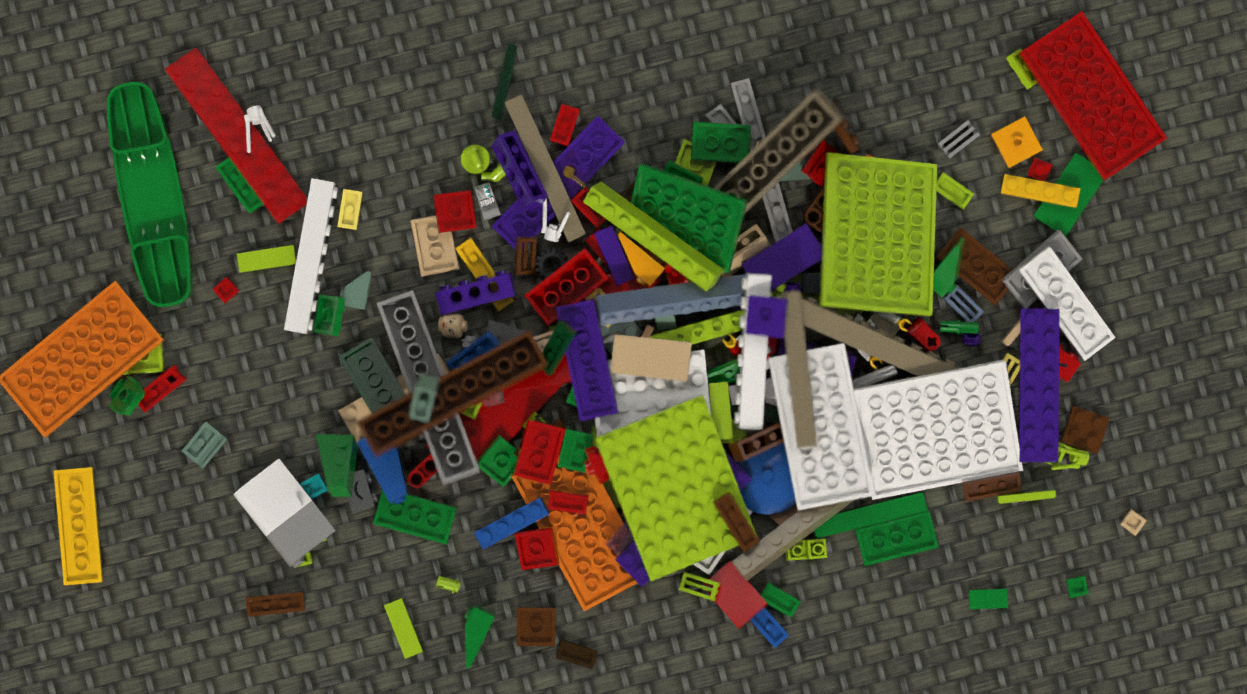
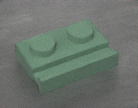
[182,421,228,469]

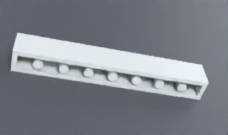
[284,178,338,334]
[734,273,771,430]

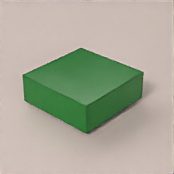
[1065,575,1089,598]

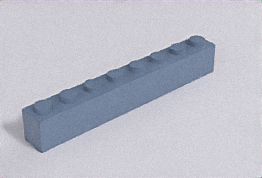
[596,274,745,326]

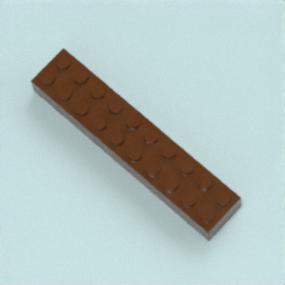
[357,331,548,458]

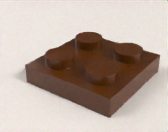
[1061,406,1110,454]
[517,607,556,646]

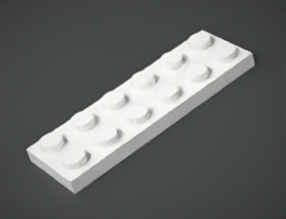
[1018,246,1115,361]

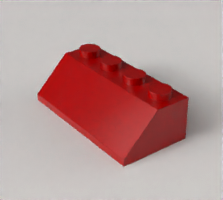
[524,248,610,326]

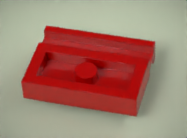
[800,140,841,188]

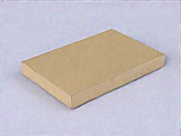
[411,215,459,277]

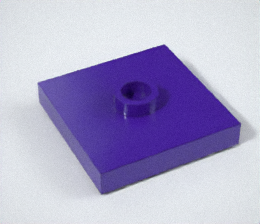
[746,295,788,338]

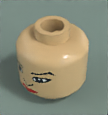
[438,313,468,338]

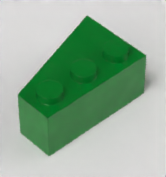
[316,434,358,497]

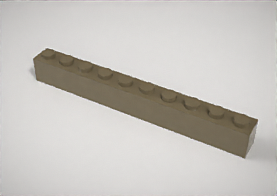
[783,289,959,376]

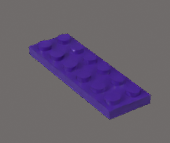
[556,299,619,421]

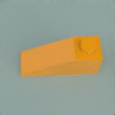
[618,232,665,287]

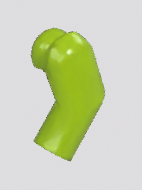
[481,163,506,182]

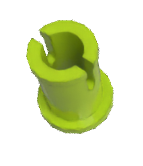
[436,575,461,594]

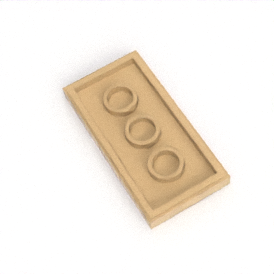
[610,334,692,382]

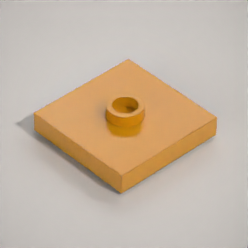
[991,117,1043,168]

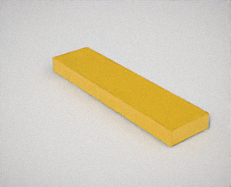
[455,238,514,312]

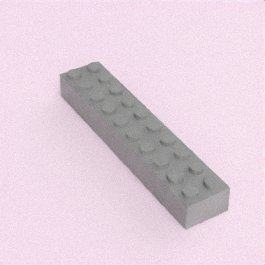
[377,290,479,486]

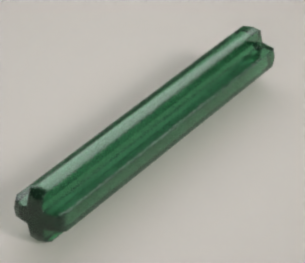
[491,44,518,119]

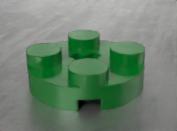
[109,377,145,416]

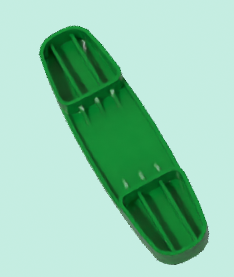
[107,82,193,307]

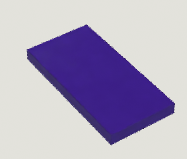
[741,224,822,292]

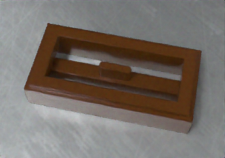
[514,236,537,275]

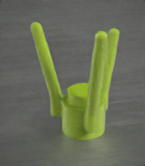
[1051,442,1089,470]

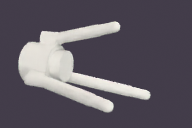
[244,105,275,153]
[541,199,570,242]

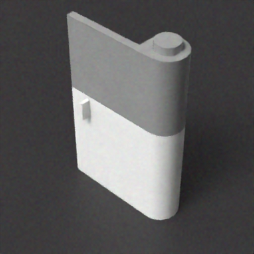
[234,459,336,568]

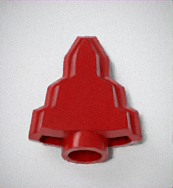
[584,446,609,484]

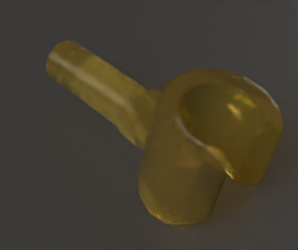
[563,166,587,188]

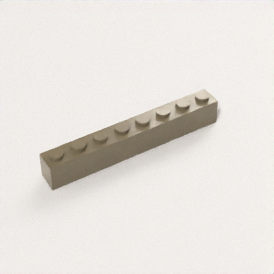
[732,499,855,582]

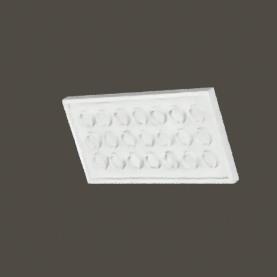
[768,343,874,510]

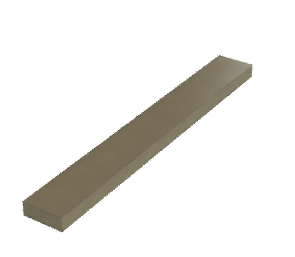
[504,94,586,242]
[780,291,817,448]

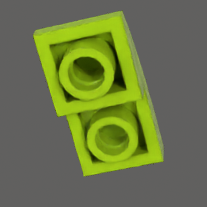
[786,539,827,561]

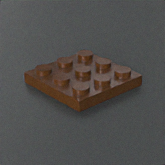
[832,101,862,154]

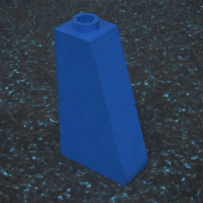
[357,438,409,505]

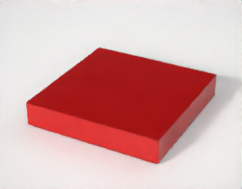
[433,190,477,233]
[514,527,559,570]

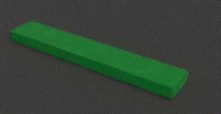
[814,492,928,539]

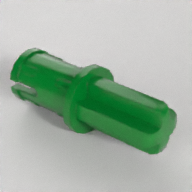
[940,320,979,335]

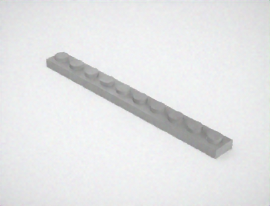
[730,78,792,243]

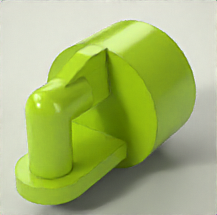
[461,145,490,174]

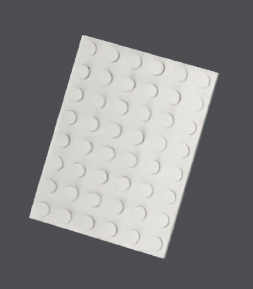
[853,360,1023,500]

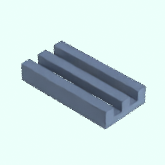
[943,285,984,322]

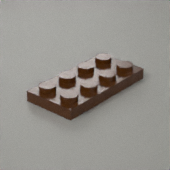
[936,227,1012,306]

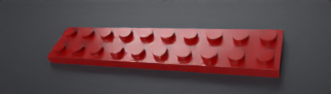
[164,48,308,225]

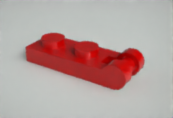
[138,364,187,413]

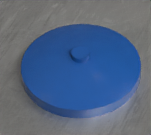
[734,442,796,515]

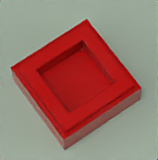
[212,277,240,304]

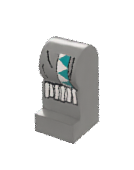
[475,182,501,221]

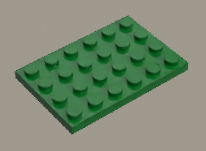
[624,163,747,273]

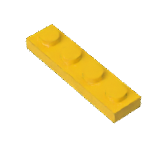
[1001,174,1080,208]

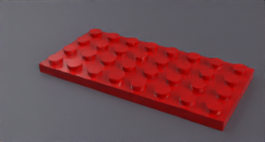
[1018,11,1167,181]

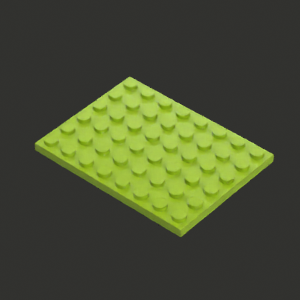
[820,153,937,316]
[595,394,758,581]

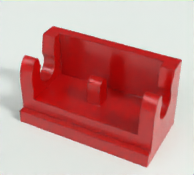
[571,187,607,229]

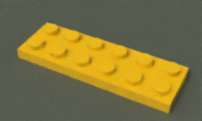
[54,467,103,585]

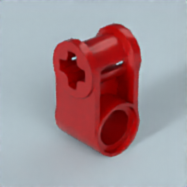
[906,316,941,352]

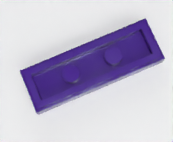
[594,225,634,286]

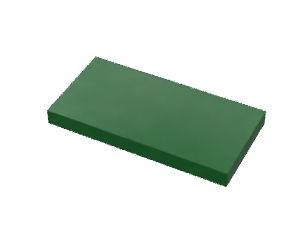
[1033,153,1103,237]
[373,489,457,545]
[855,510,939,566]

